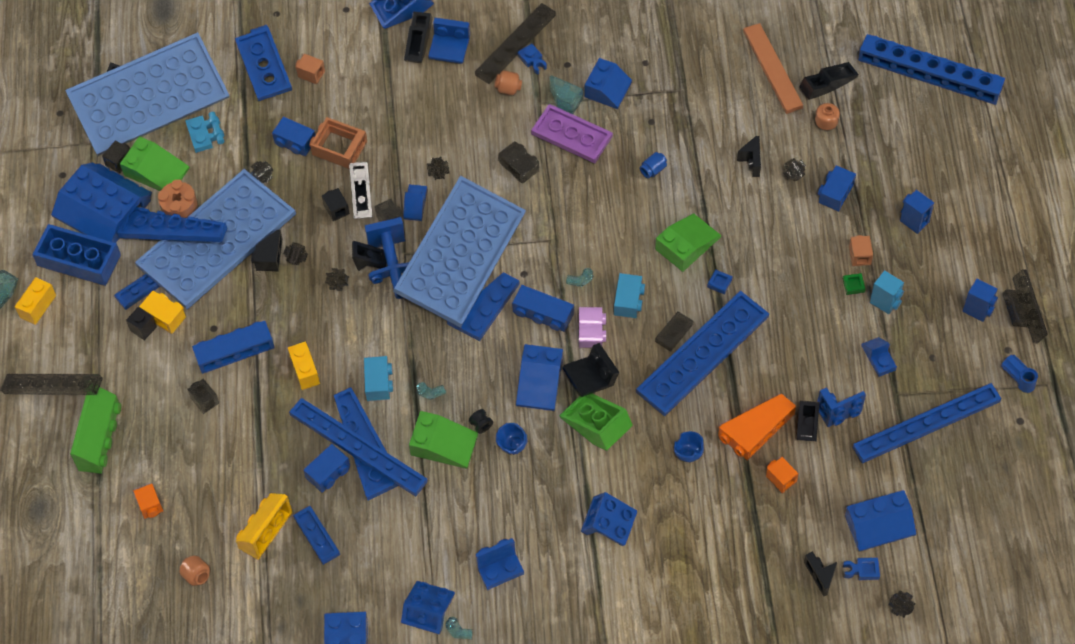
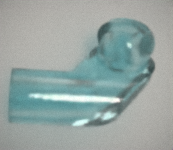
[566,268,594,286]
[446,617,473,640]

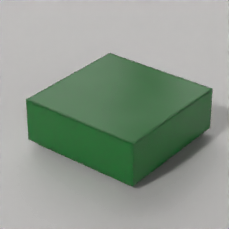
[842,273,866,295]

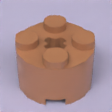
[158,180,198,218]

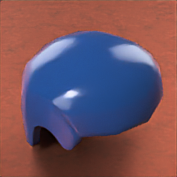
[496,423,528,455]
[674,431,704,462]

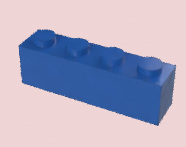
[192,320,275,374]

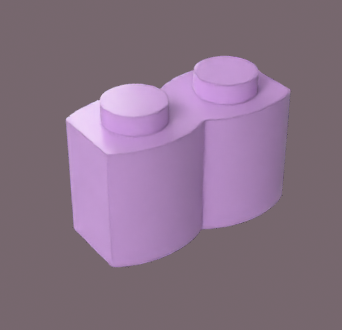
[579,307,606,348]

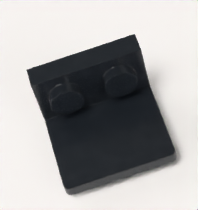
[562,343,619,397]

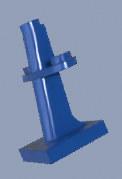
[364,217,409,299]

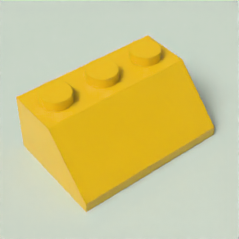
[236,493,293,560]

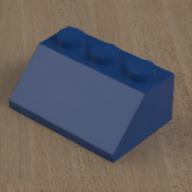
[845,490,916,552]

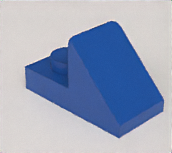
[403,184,428,221]
[861,337,897,377]

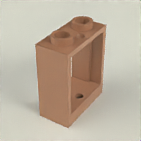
[309,117,367,169]

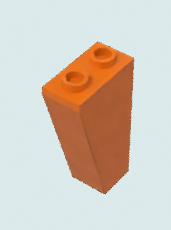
[718,394,796,461]

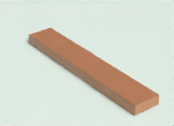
[743,23,803,114]

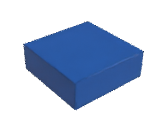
[707,269,733,295]

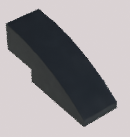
[404,11,433,63]
[799,62,859,100]

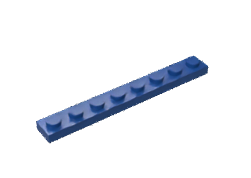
[853,383,1002,463]
[289,398,428,497]

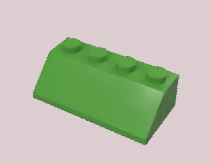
[70,383,121,474]

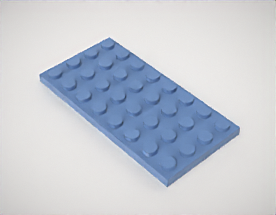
[65,32,230,156]
[135,169,296,309]
[393,176,526,328]

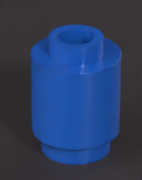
[639,152,667,179]

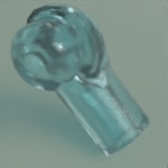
[417,382,446,400]

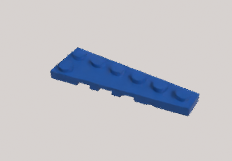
[117,207,227,242]
[334,387,398,501]

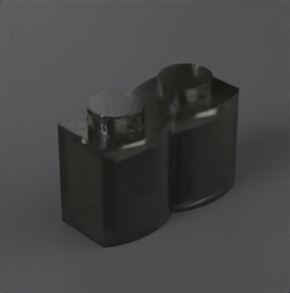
[498,141,539,184]

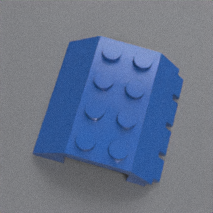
[51,162,152,243]

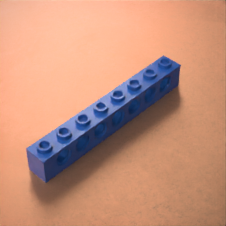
[858,34,1005,105]

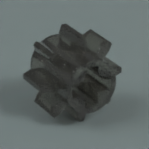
[427,157,450,180]
[783,158,806,181]
[250,161,273,183]
[283,242,308,265]
[325,268,349,291]
[888,590,916,618]

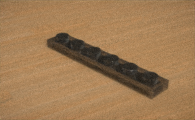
[475,3,556,84]
[0,374,103,395]

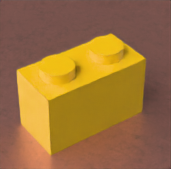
[14,277,56,325]
[139,291,186,334]
[287,341,320,390]

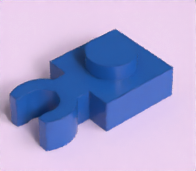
[518,44,547,75]
[843,558,880,580]

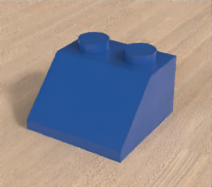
[585,58,632,109]

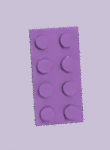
[531,104,613,163]

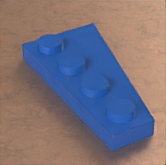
[447,272,520,341]

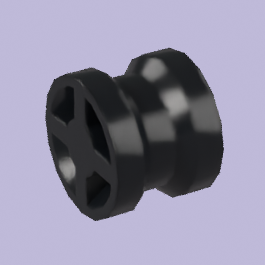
[469,409,493,434]

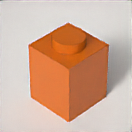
[766,457,799,493]
[134,483,163,519]

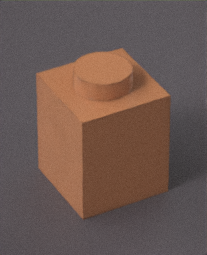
[295,54,325,84]
[849,235,873,266]

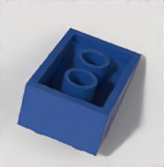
[369,0,434,29]
[516,344,563,411]

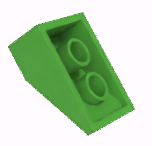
[120,136,190,191]
[655,213,721,272]
[559,394,633,451]
[409,411,478,469]

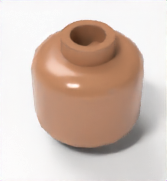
[495,71,522,95]
[815,103,840,130]
[179,555,210,586]

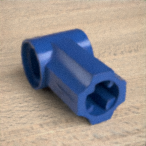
[1001,355,1038,393]

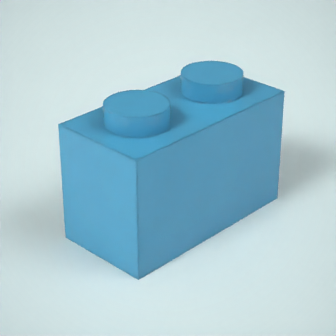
[870,270,904,314]
[614,273,645,318]
[364,356,393,401]

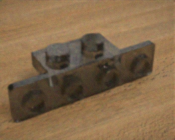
[1002,269,1048,344]

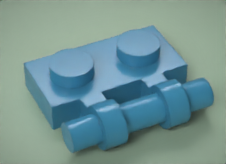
[185,112,224,153]

